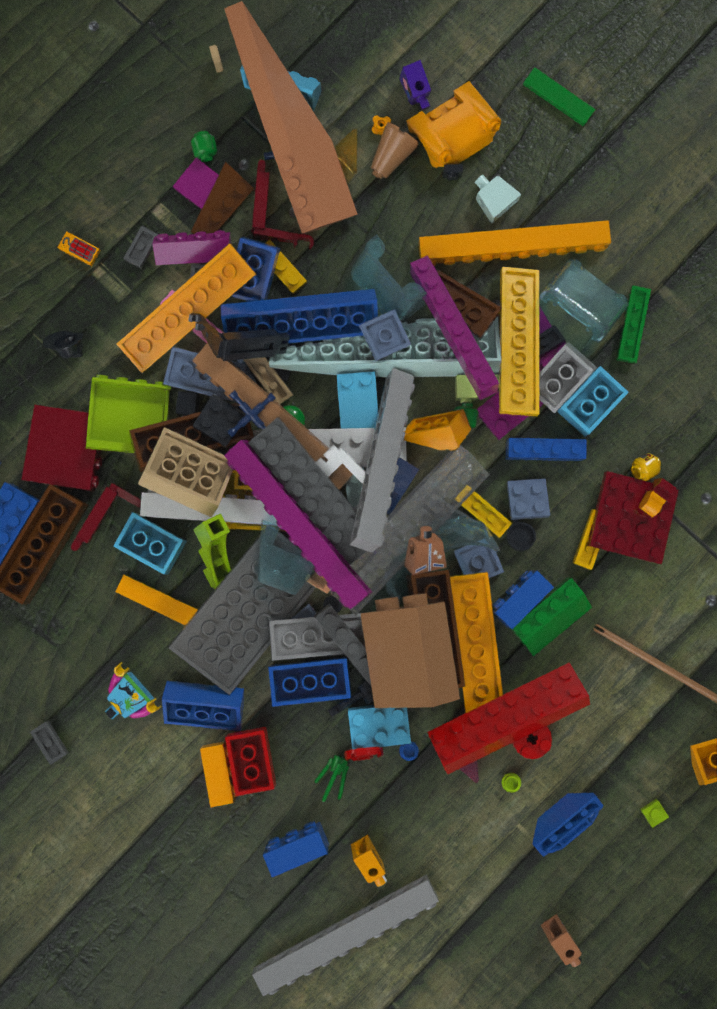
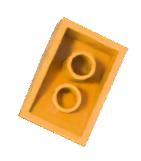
[403,409,471,451]

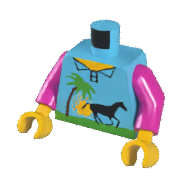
[105,662,161,719]

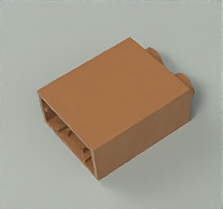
[361,593,460,708]

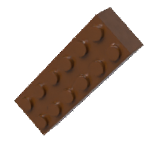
[129,403,254,472]
[0,484,89,605]
[406,570,466,688]

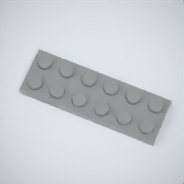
[269,613,366,661]

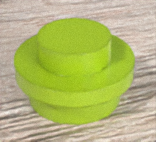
[501,772,521,793]

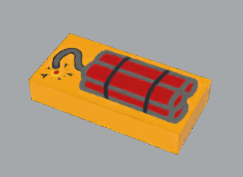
[57,231,101,267]

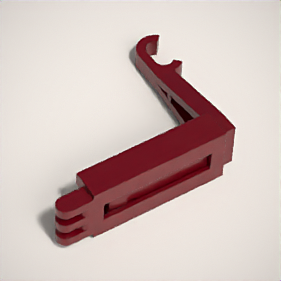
[251,160,314,250]
[71,483,141,551]

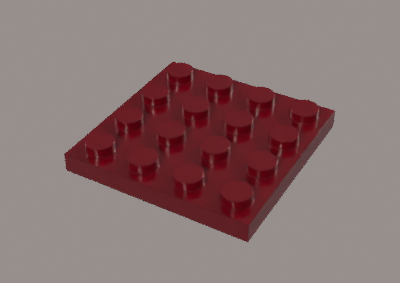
[588,471,679,564]

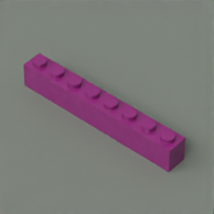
[410,255,499,400]

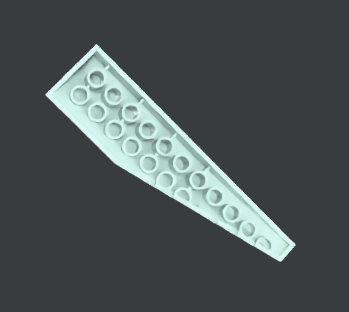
[269,317,501,377]

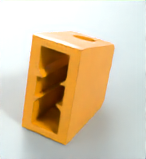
[351,835,387,887]

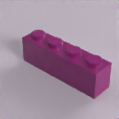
[152,230,232,265]

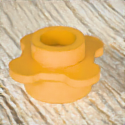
[372,115,391,135]

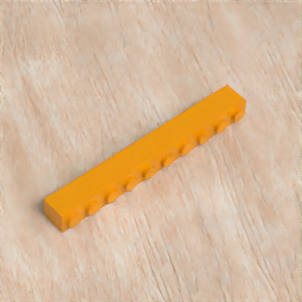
[418,220,611,266]

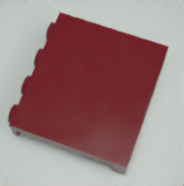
[21,404,102,492]

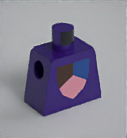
[399,60,431,112]

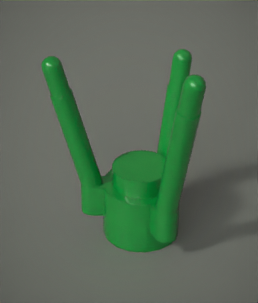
[314,755,349,802]

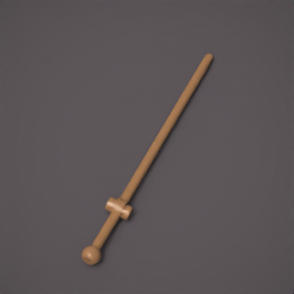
[593,624,717,703]

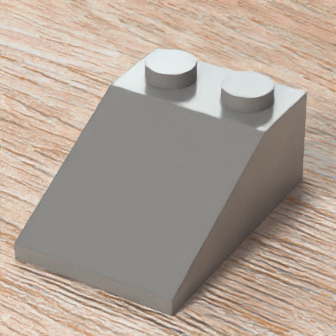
[539,342,597,413]

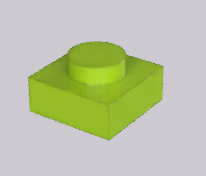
[640,799,669,828]

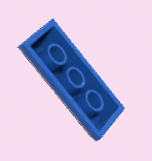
[162,681,244,731]

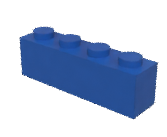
[506,438,586,461]

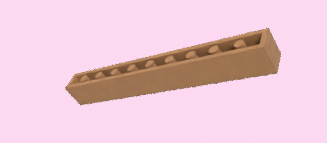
[192,343,354,490]

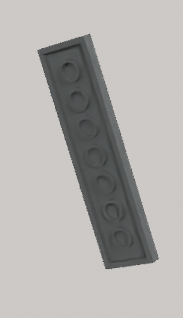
[248,417,367,565]

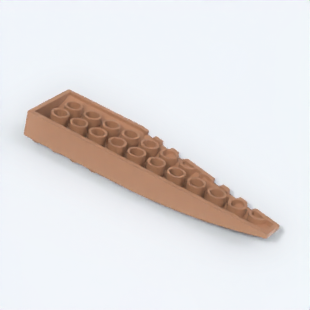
[224,1,358,234]

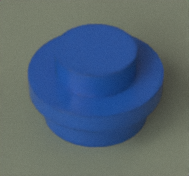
[399,741,419,761]

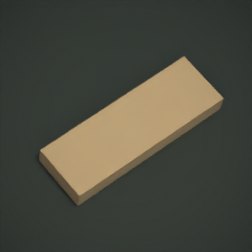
[244,357,293,404]

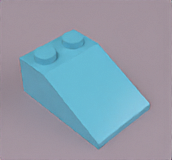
[337,371,378,429]

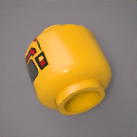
[631,453,661,481]

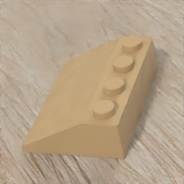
[138,427,233,518]

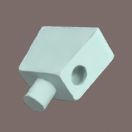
[475,175,521,224]

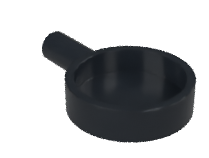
[506,510,536,552]

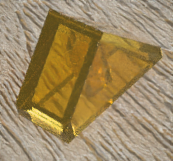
[335,129,357,173]

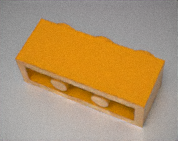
[200,741,238,808]

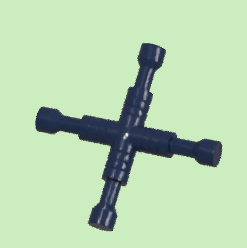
[227,390,276,437]

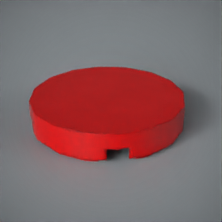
[344,747,384,761]

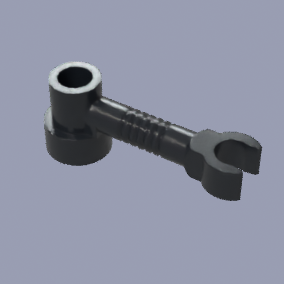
[328,682,374,717]

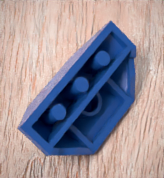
[532,793,603,856]

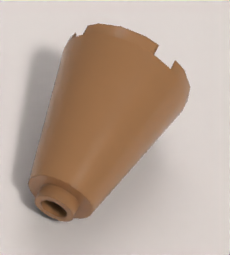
[371,122,418,180]

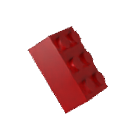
[225,727,276,797]

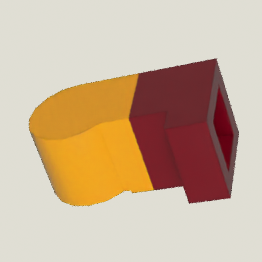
[639,478,676,517]

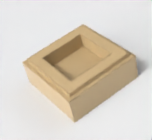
[209,45,224,73]

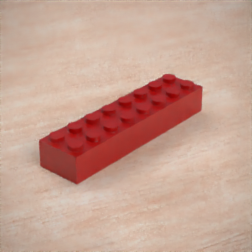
[427,662,590,774]

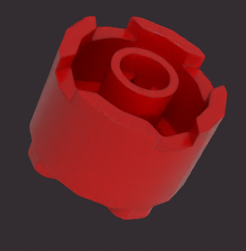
[511,726,552,759]

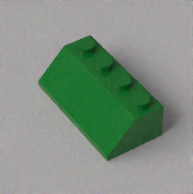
[511,578,592,656]

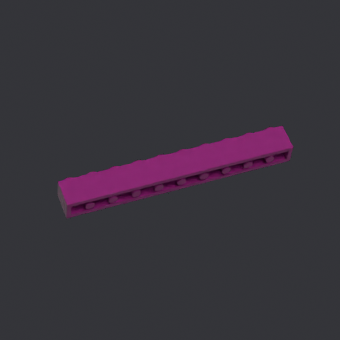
[224,440,372,609]

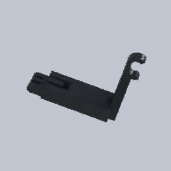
[188,313,290,361]

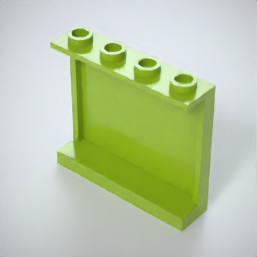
[86,375,171,453]

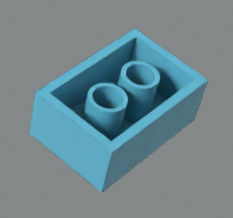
[557,366,629,437]
[113,512,187,575]
[348,705,411,749]

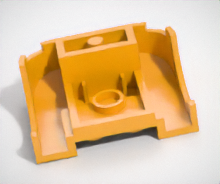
[407,81,501,169]

